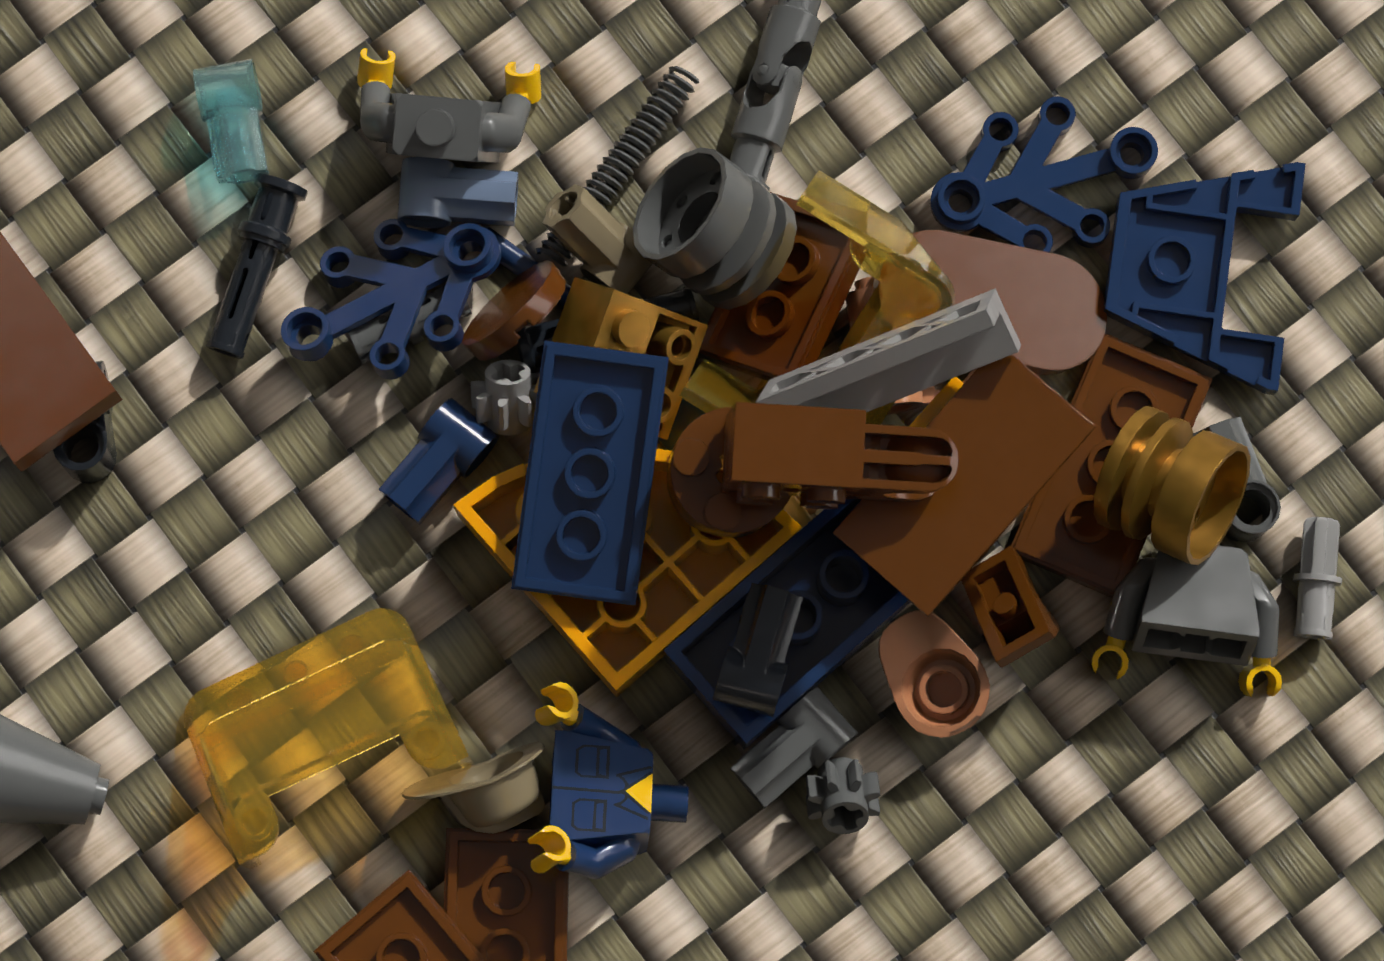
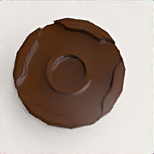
[462,260,566,361]

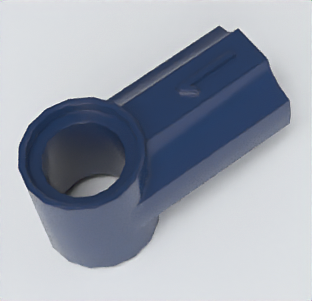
[379,398,499,525]

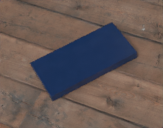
[511,341,669,606]

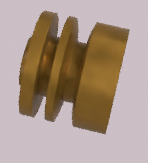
[1093,406,1251,565]

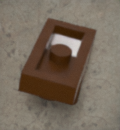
[961,545,1060,668]

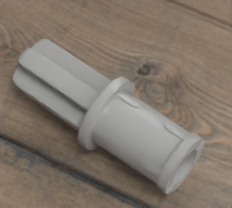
[1293,517,1342,640]

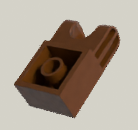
[722,402,958,509]

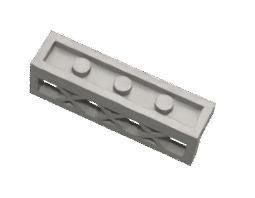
[756,288,1021,412]

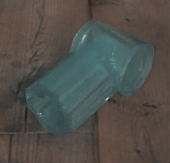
[193,59,269,184]

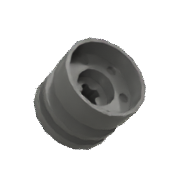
[633,147,797,310]

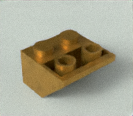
[533,277,708,440]

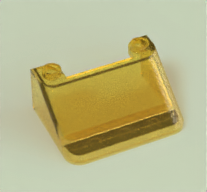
[184,608,474,870]

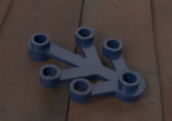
[930,96,1158,253]
[281,219,501,380]

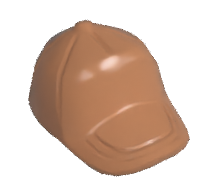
[878,610,990,738]

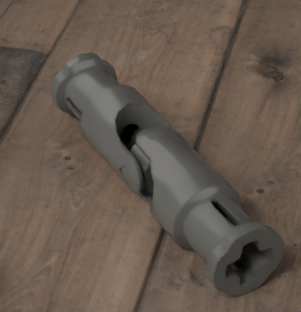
[730,0,822,190]

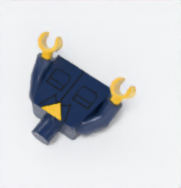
[528,682,689,880]

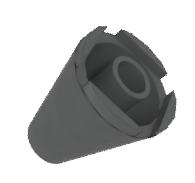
[0,714,110,825]

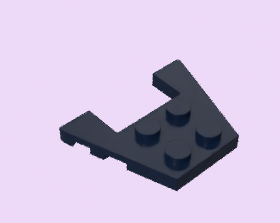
[1104,162,1306,395]

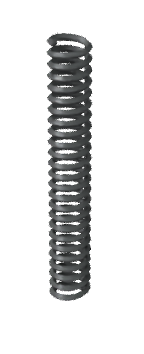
[536,66,699,267]

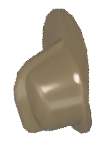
[401,742,545,834]

